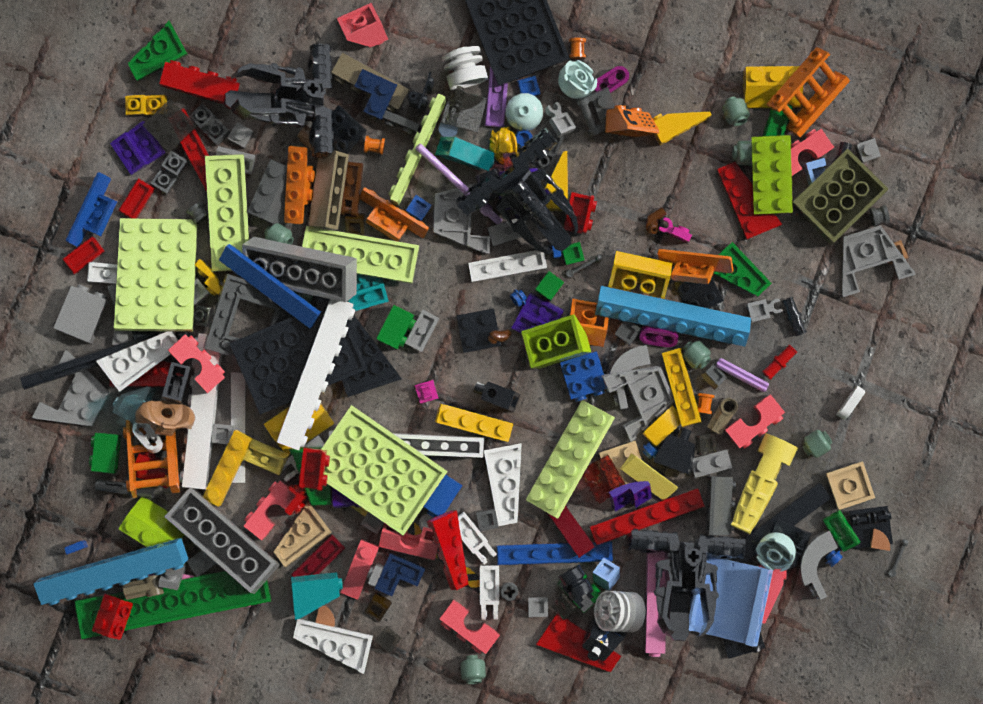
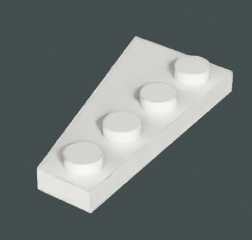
[96,331,178,392]
[484,443,522,526]
[293,619,373,674]

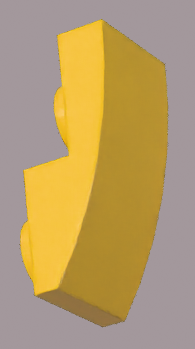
[125,94,167,116]
[195,259,222,296]
[642,405,681,447]

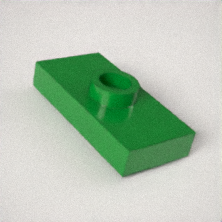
[763,104,793,136]
[823,510,860,552]

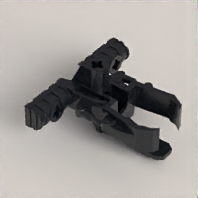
[224,43,334,159]
[456,128,578,254]
[627,529,745,641]

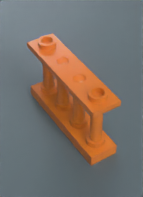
[766,47,850,138]
[123,414,180,498]

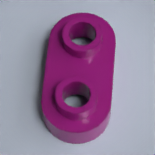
[594,66,629,94]
[640,326,678,347]

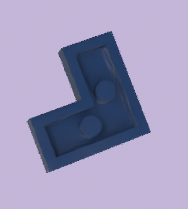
[354,69,398,121]
[375,553,426,596]

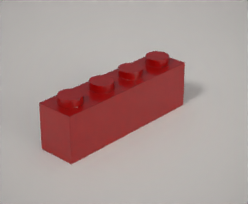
[159,60,240,104]

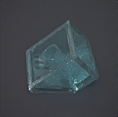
[112,386,157,423]

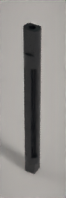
[20,332,160,390]

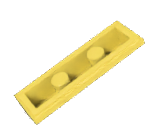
[243,439,289,475]
[620,453,678,501]

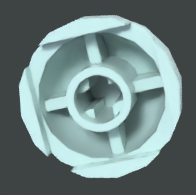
[558,60,597,99]
[506,93,543,131]
[756,532,796,572]

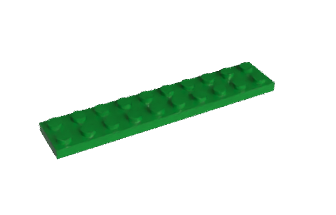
[75,571,272,639]

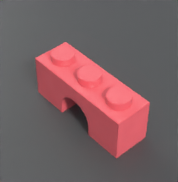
[791,129,834,176]
[168,334,225,393]
[724,394,785,449]
[244,480,296,540]
[379,523,438,560]
[440,599,500,654]

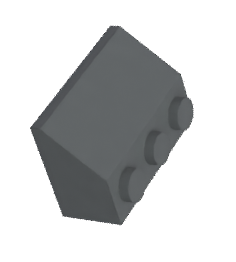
[247,159,287,227]
[705,476,736,535]

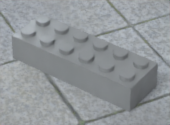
[242,237,357,302]
[164,487,280,594]

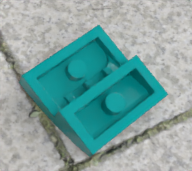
[349,274,389,311]

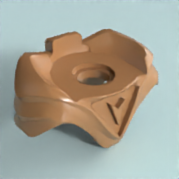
[135,400,195,436]

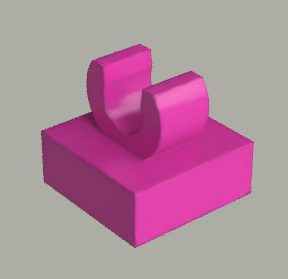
[415,380,438,404]

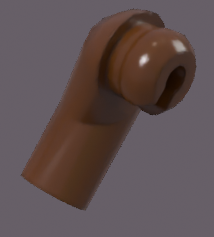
[646,207,667,234]
[488,329,512,344]

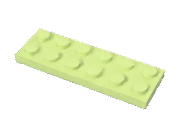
[389,94,446,206]
[205,154,249,272]
[302,226,419,284]
[526,400,615,518]

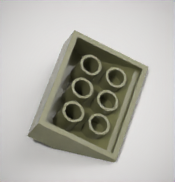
[793,149,888,246]

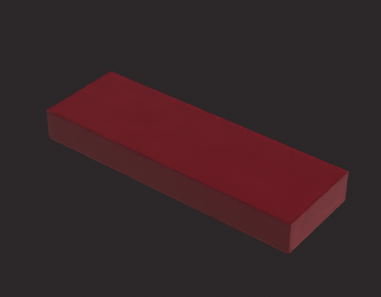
[547,505,595,558]
[291,534,346,577]

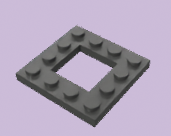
[203,274,293,358]

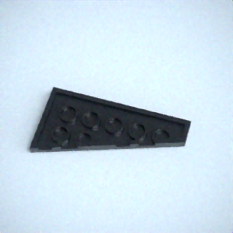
[314,296,402,397]

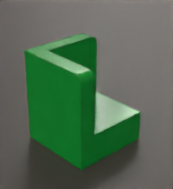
[535,271,564,302]

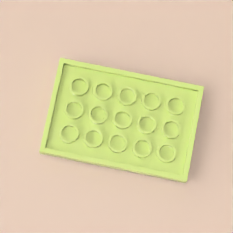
[114,218,198,332]
[321,405,448,535]

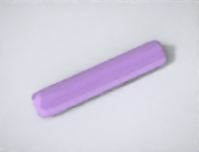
[716,358,769,392]

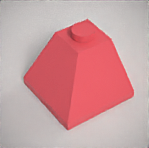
[337,3,388,47]

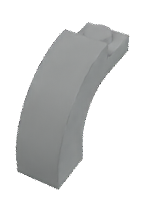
[609,345,651,410]
[798,530,838,600]

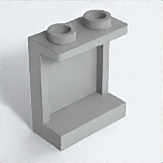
[54,284,110,344]

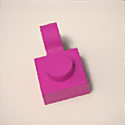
[659,217,692,243]

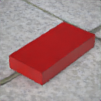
[118,178,155,219]
[63,236,105,274]

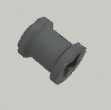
[501,582,518,601]

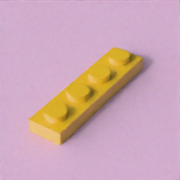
[662,348,701,427]
[435,404,513,442]
[203,430,253,507]

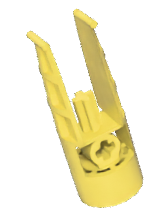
[731,433,798,535]

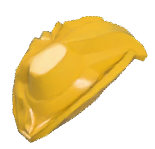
[489,127,517,165]

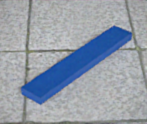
[219,244,321,328]
[497,542,613,565]

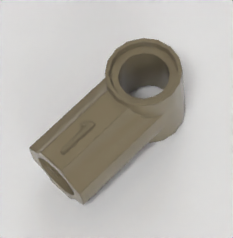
[706,397,738,435]
[123,574,164,600]

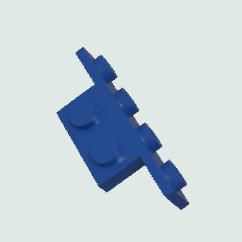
[66,172,117,247]

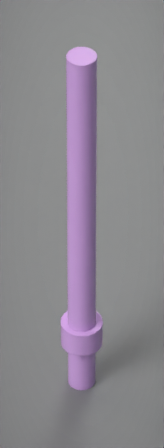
[415,143,502,225]

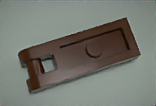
[340,162,364,217]

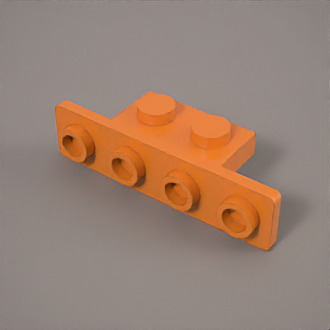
[284,146,315,224]
[360,187,429,242]
[657,249,734,284]

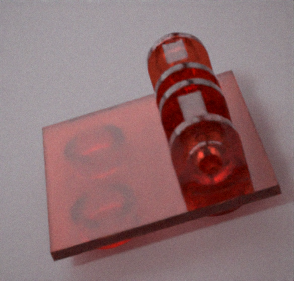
[582,455,626,504]

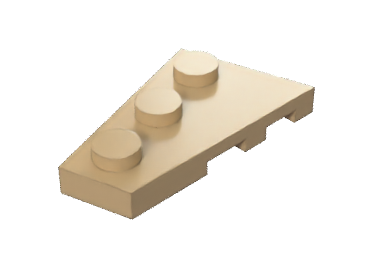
[274,502,332,567]

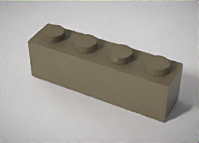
[331,53,410,112]
[308,151,349,230]

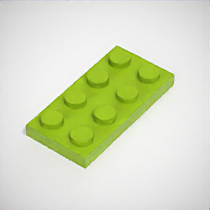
[751,135,793,214]

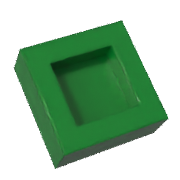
[562,242,585,265]

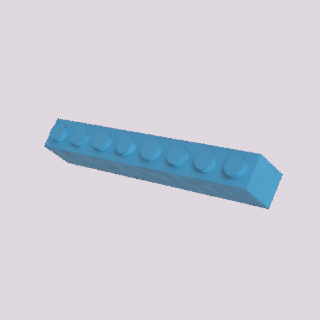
[595,286,751,347]
[33,538,188,606]

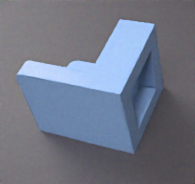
[803,158,826,186]
[593,558,620,591]

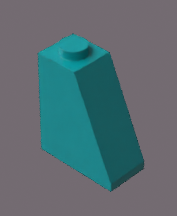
[435,137,495,171]
[291,572,343,620]

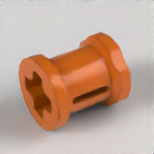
[569,38,586,59]
[364,136,385,155]
[697,393,715,414]

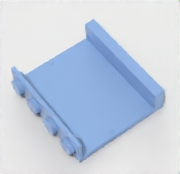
[689,555,773,647]

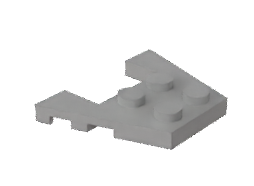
[432,183,490,254]
[842,225,916,297]
[32,350,110,426]
[601,366,675,442]

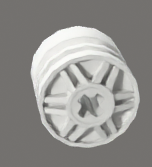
[441,46,488,90]
[594,590,646,633]

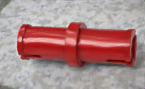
[762,345,797,380]

